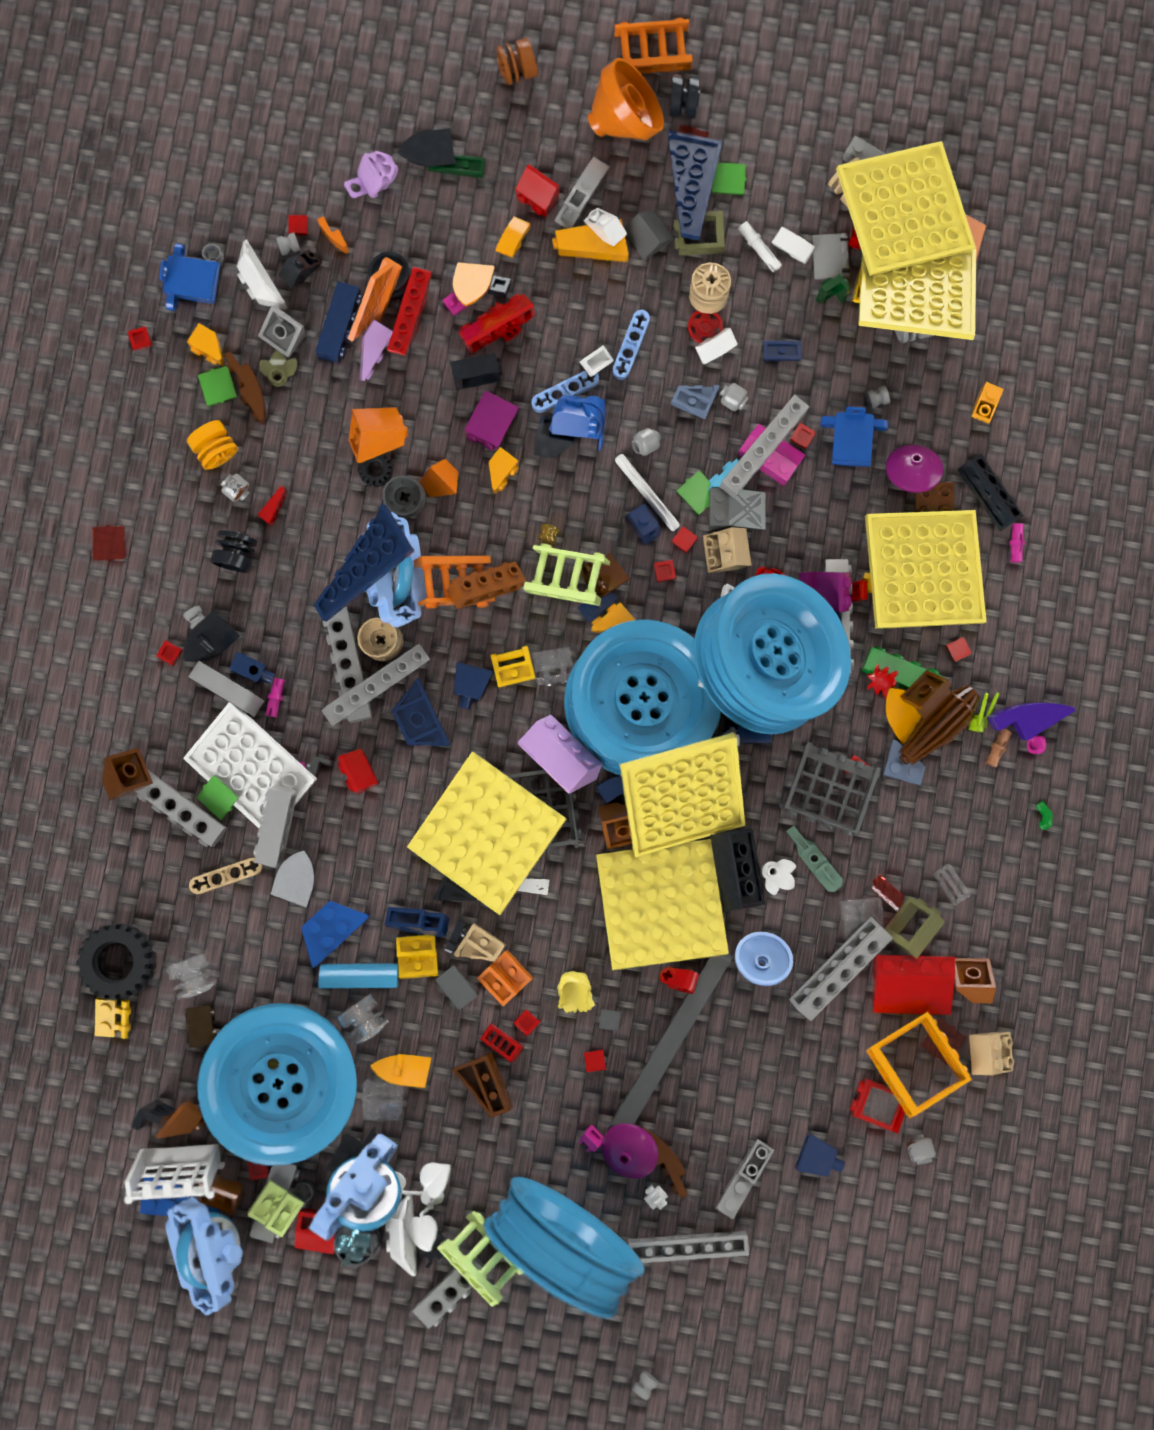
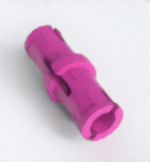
[1009,523,1025,563]
[265,678,286,718]

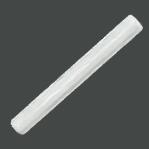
[615,454,680,531]

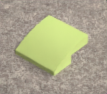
[247,1179,304,1237]

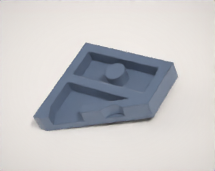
[671,385,719,419]
[882,739,925,786]

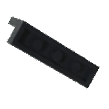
[957,454,1024,531]
[130,1099,177,1131]

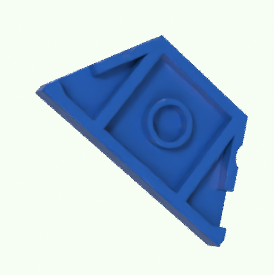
[301,901,370,968]

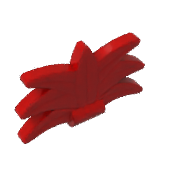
[867,664,899,699]

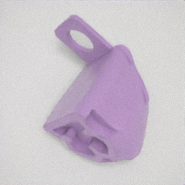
[344,151,398,198]

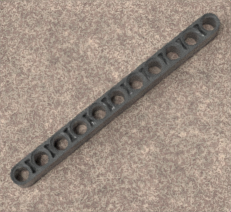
[607,952,733,1129]

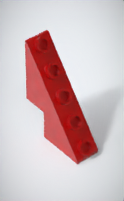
[387,266,431,356]

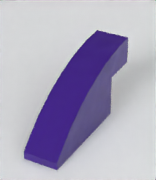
[987,702,1076,741]

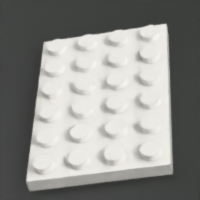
[183,702,317,828]

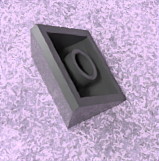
[624,209,674,261]

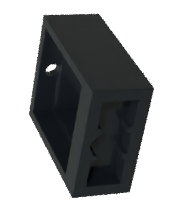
[450,353,503,390]

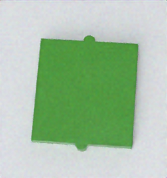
[711,163,747,195]
[198,366,237,406]
[676,470,711,515]
[197,775,239,820]

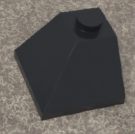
[533,417,575,458]

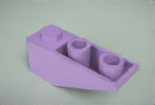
[360,320,393,381]

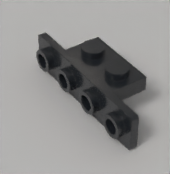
[326,1127,377,1173]

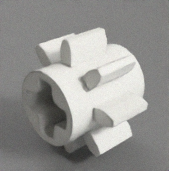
[644,1185,668,1210]

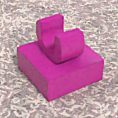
[443,292,469,317]
[578,1124,603,1152]

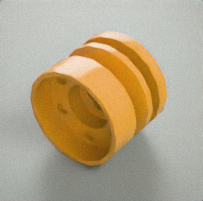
[187,420,238,470]

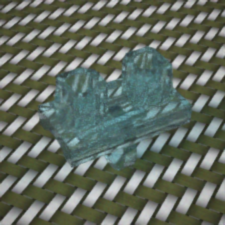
[333,1229,369,1266]

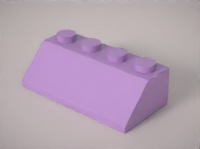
[518,715,602,794]

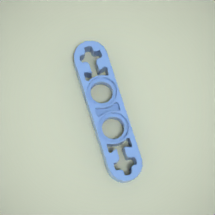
[613,310,650,380]
[532,370,599,413]

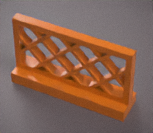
[348,257,402,342]

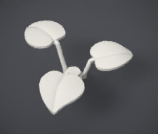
[395,1163,450,1252]

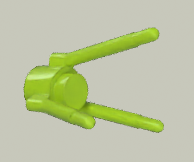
[968,692,999,733]

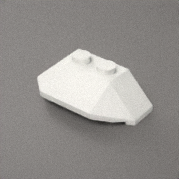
[237,239,287,310]
[385,1195,417,1276]

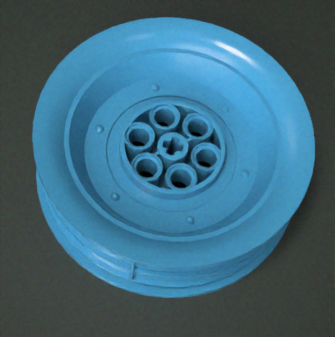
[694,574,851,734]
[564,620,721,775]
[198,1003,357,1165]
[483,1177,645,1318]

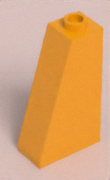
[552,219,628,262]

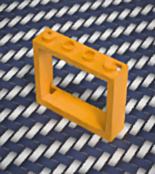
[866,1012,972,1119]

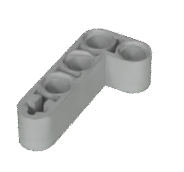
[188,661,264,717]

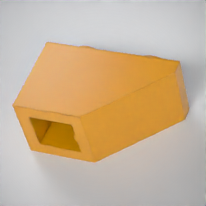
[187,323,224,366]
[971,382,1004,424]
[489,447,519,494]
[591,603,635,633]

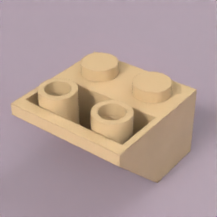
[703,527,752,573]
[969,1032,1014,1075]

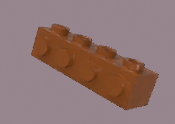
[447,561,526,609]

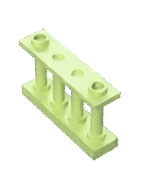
[523,543,610,606]
[437,1211,523,1307]

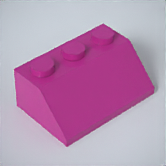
[738,424,805,486]

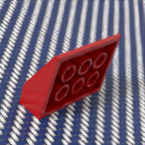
[458,294,535,355]
[873,954,955,1015]

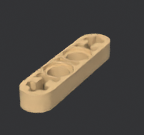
[189,858,263,894]

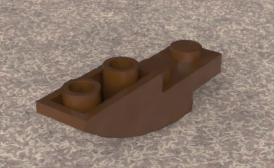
[224,352,266,425]
[640,1126,688,1198]

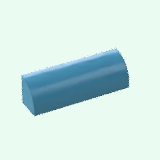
[319,963,399,988]

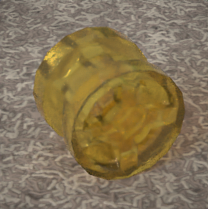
[538,524,560,544]

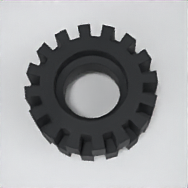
[357,454,393,488]

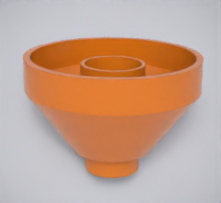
[588,58,664,140]

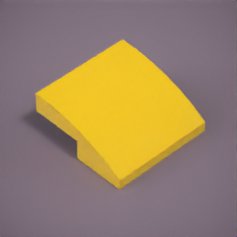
[396,935,438,979]

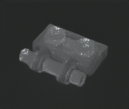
[532,647,573,686]

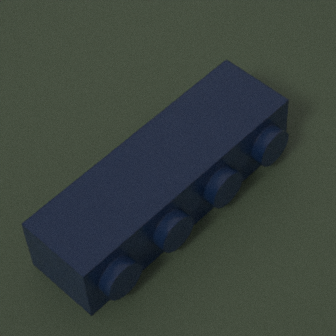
[315,281,363,363]

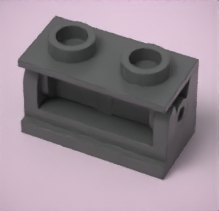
[435,964,478,1010]

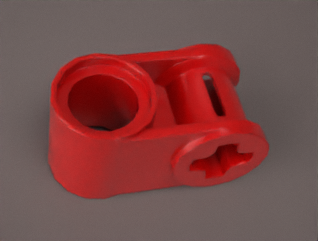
[659,967,699,994]

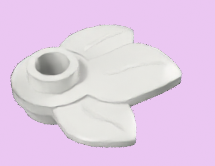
[762,859,796,895]

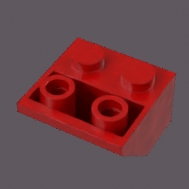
[337,748,379,794]
[295,1207,339,1255]

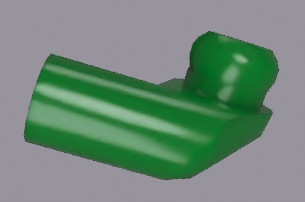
[1035,800,1053,830]

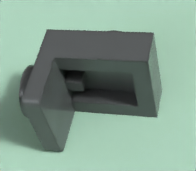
[306,754,334,781]

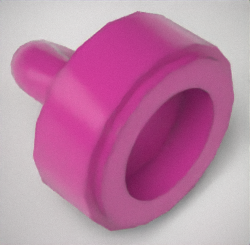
[1026,735,1046,754]

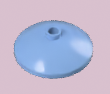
[735,932,793,986]

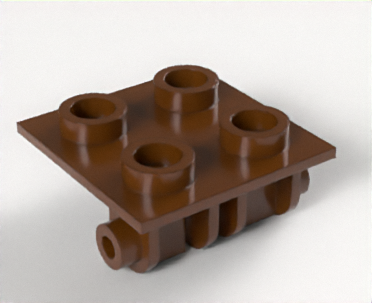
[914,482,954,512]
[580,553,630,598]

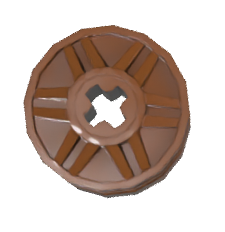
[496,37,538,86]

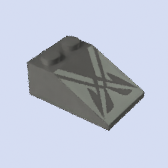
[708,488,766,530]

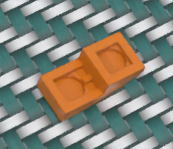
[317,216,349,253]

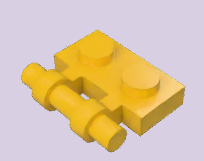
[95,996,131,1039]

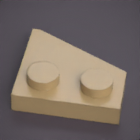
[454,923,506,962]

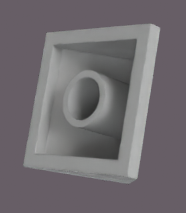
[258,305,306,357]

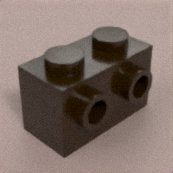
[184,1005,217,1048]

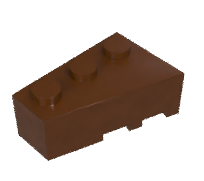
[452,1052,514,1118]

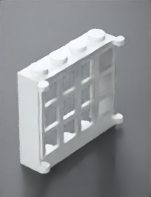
[124,1144,225,1204]

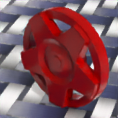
[688,311,723,344]

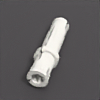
[738,221,782,273]

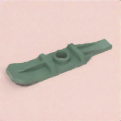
[786,825,843,892]

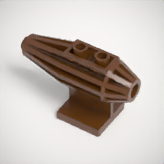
[899,670,980,765]

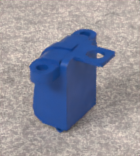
[159,243,220,311]
[549,395,606,451]
[820,407,888,467]

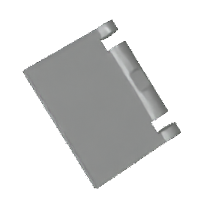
[812,233,850,280]

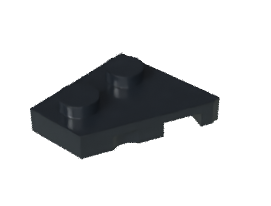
[433,876,477,901]

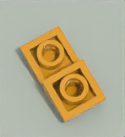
[496,217,530,258]

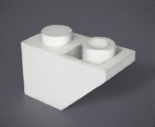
[584,208,627,246]

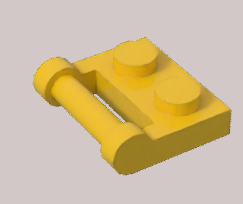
[490,646,536,688]

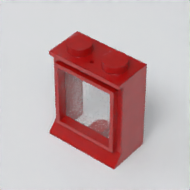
[849,1077,911,1134]

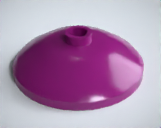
[886,445,943,493]
[601,1123,658,1179]

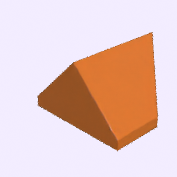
[419,459,458,498]

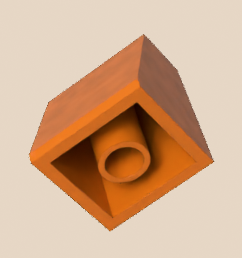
[348,407,408,463]

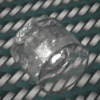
[166,953,217,1000]
[337,994,390,1045]

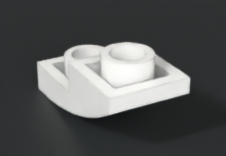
[772,227,816,264]
[695,328,738,364]

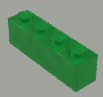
[861,646,944,689]

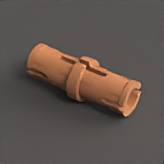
[985,729,1012,768]

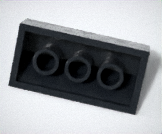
[710,829,765,912]

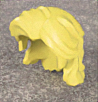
[557,971,595,1013]

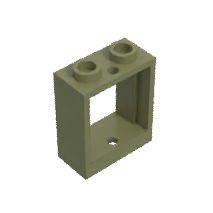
[674,211,725,255]
[885,896,945,959]

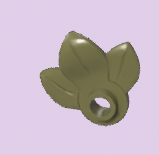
[259,350,297,387]

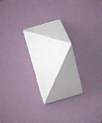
[579,346,614,377]

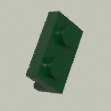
[816,274,851,304]

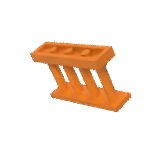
[614,18,693,74]
[413,556,495,609]

